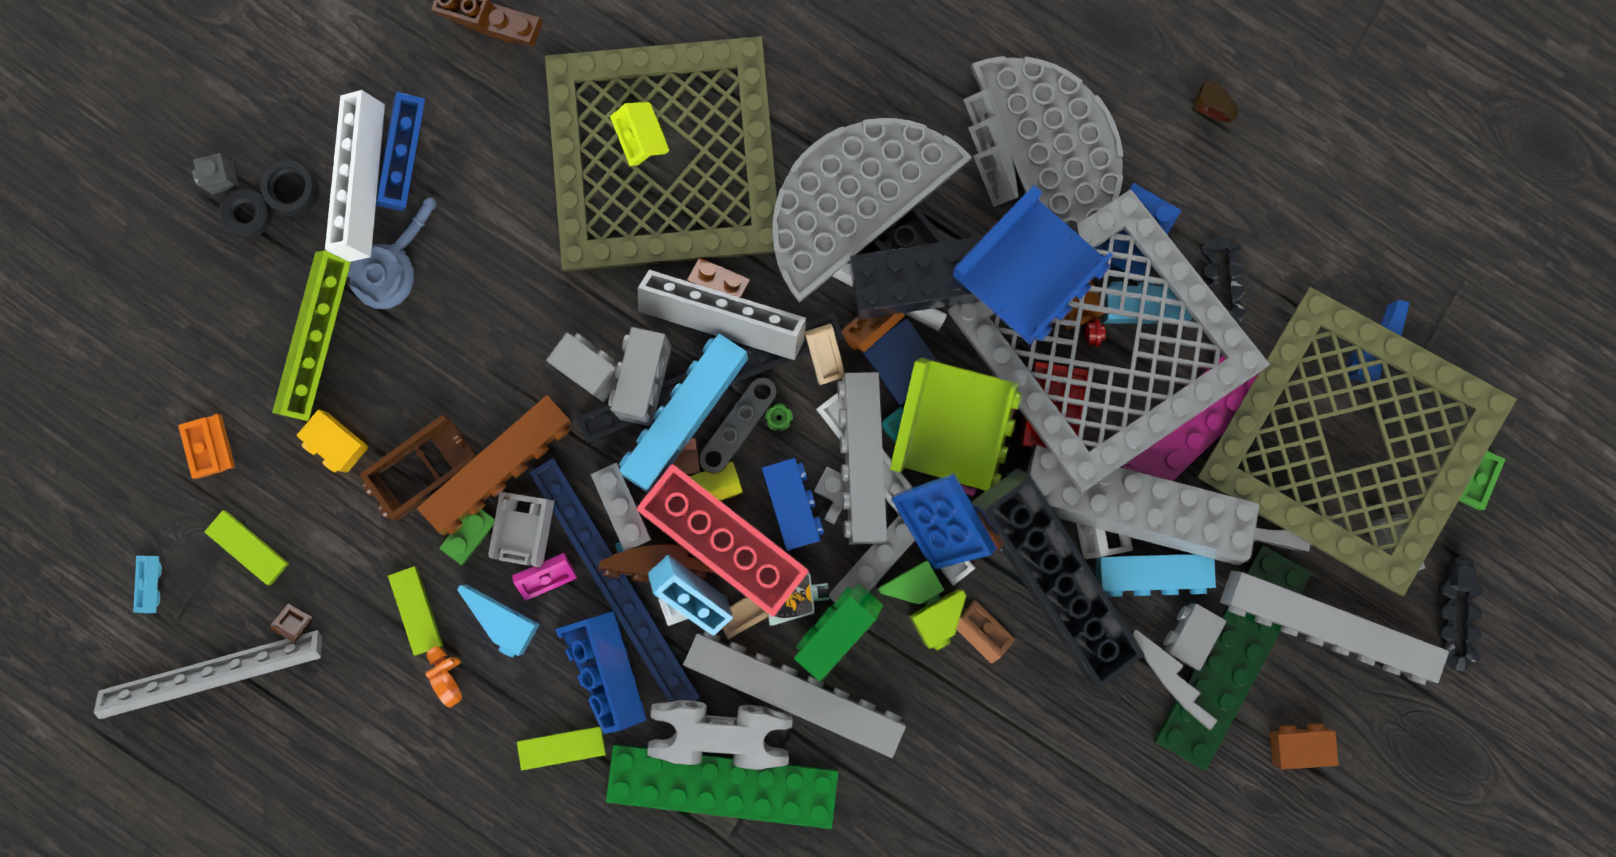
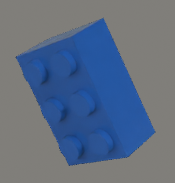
[762,458,824,551]

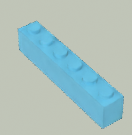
[619,333,748,493]

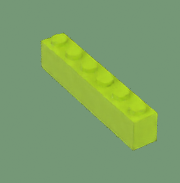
[272,251,351,421]

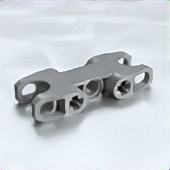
[647,700,793,769]

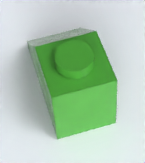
[877,561,944,606]

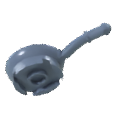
[348,197,436,309]

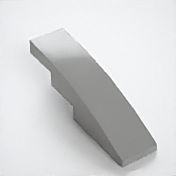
[963,88,1018,207]
[1132,630,1217,730]

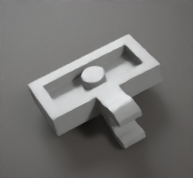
[814,467,847,525]

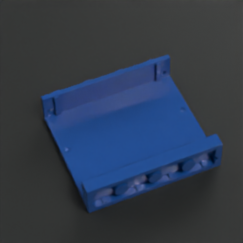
[953,185,1113,345]

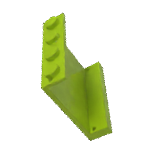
[890,357,1022,492]

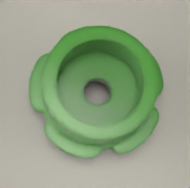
[765,404,793,431]

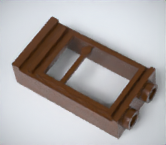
[359,415,477,521]

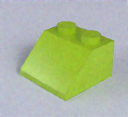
[909,589,966,650]

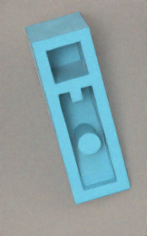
[458,584,540,657]

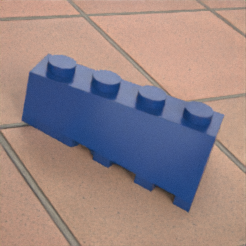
[555,611,646,734]

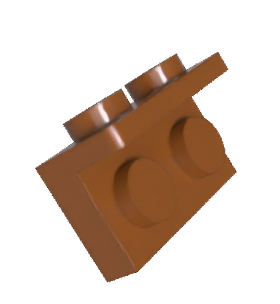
[841,313,905,352]

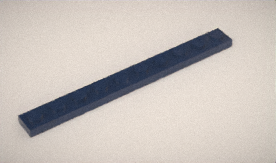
[529,458,701,702]

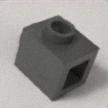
[192,153,239,194]

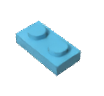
[133,556,162,613]

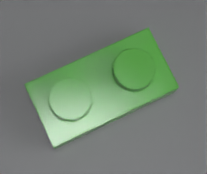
[1459,451,1506,510]
[439,509,495,565]

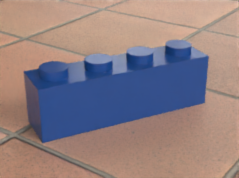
[376,92,425,211]

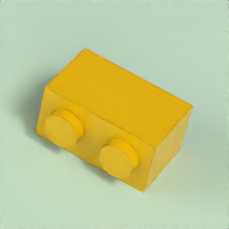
[296,410,369,473]

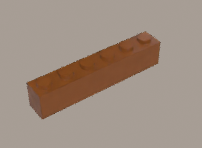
[417,395,572,536]

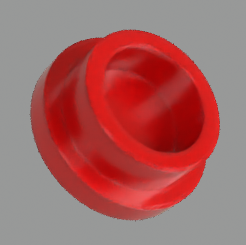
[1085,319,1106,347]

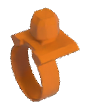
[426,646,462,708]

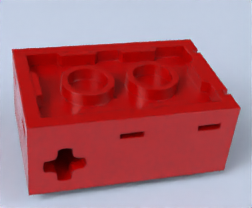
[1018,362,1089,450]

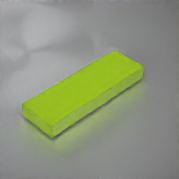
[205,510,289,586]
[388,566,443,656]
[517,726,607,770]

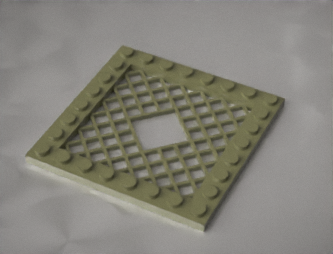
[545,36,777,272]
[1196,287,1517,596]

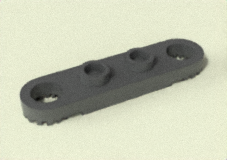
[700,378,777,474]

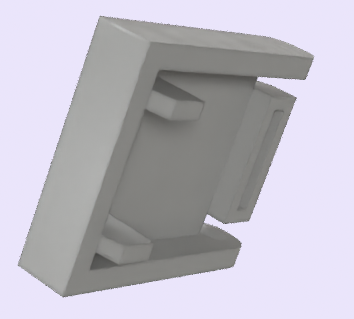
[488,492,555,567]

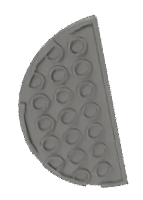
[971,56,1123,224]
[773,118,972,303]

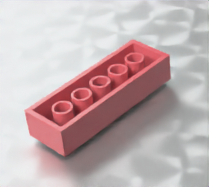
[636,464,809,617]

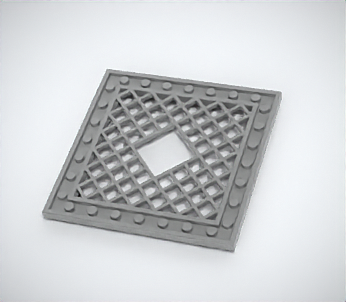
[948,189,1270,494]

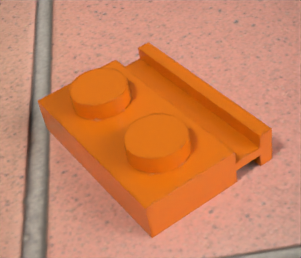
[178,414,236,479]

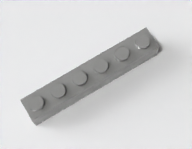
[638,270,806,360]
[837,372,887,545]

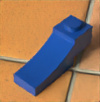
[1347,300,1409,382]

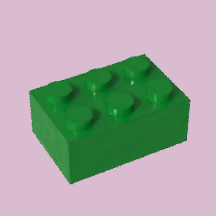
[794,583,884,681]

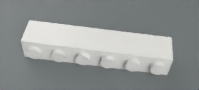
[325,90,385,262]

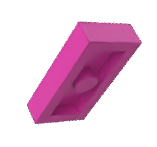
[512,553,577,601]

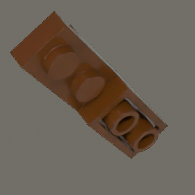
[431,0,543,47]
[597,545,714,582]

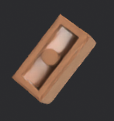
[956,600,1015,663]

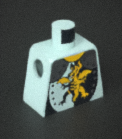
[768,573,829,626]

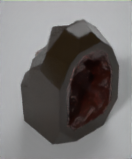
[1193,79,1239,123]

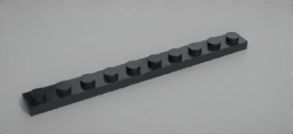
[577,312,845,444]

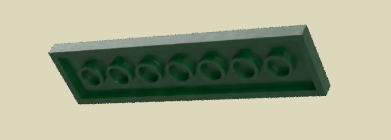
[1154,545,1312,771]

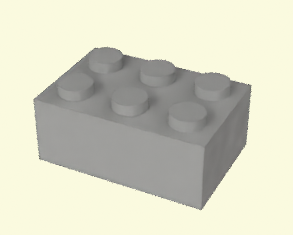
[609,327,672,427]
[546,333,618,403]

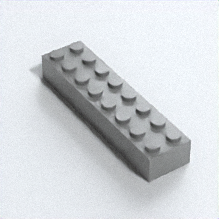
[1026,446,1259,566]

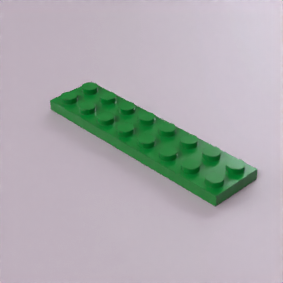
[606,744,838,829]

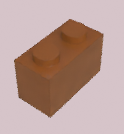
[1269,723,1339,769]

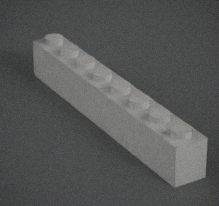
[1220,570,1449,685]
[683,630,906,758]

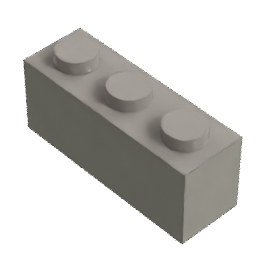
[591,463,655,551]

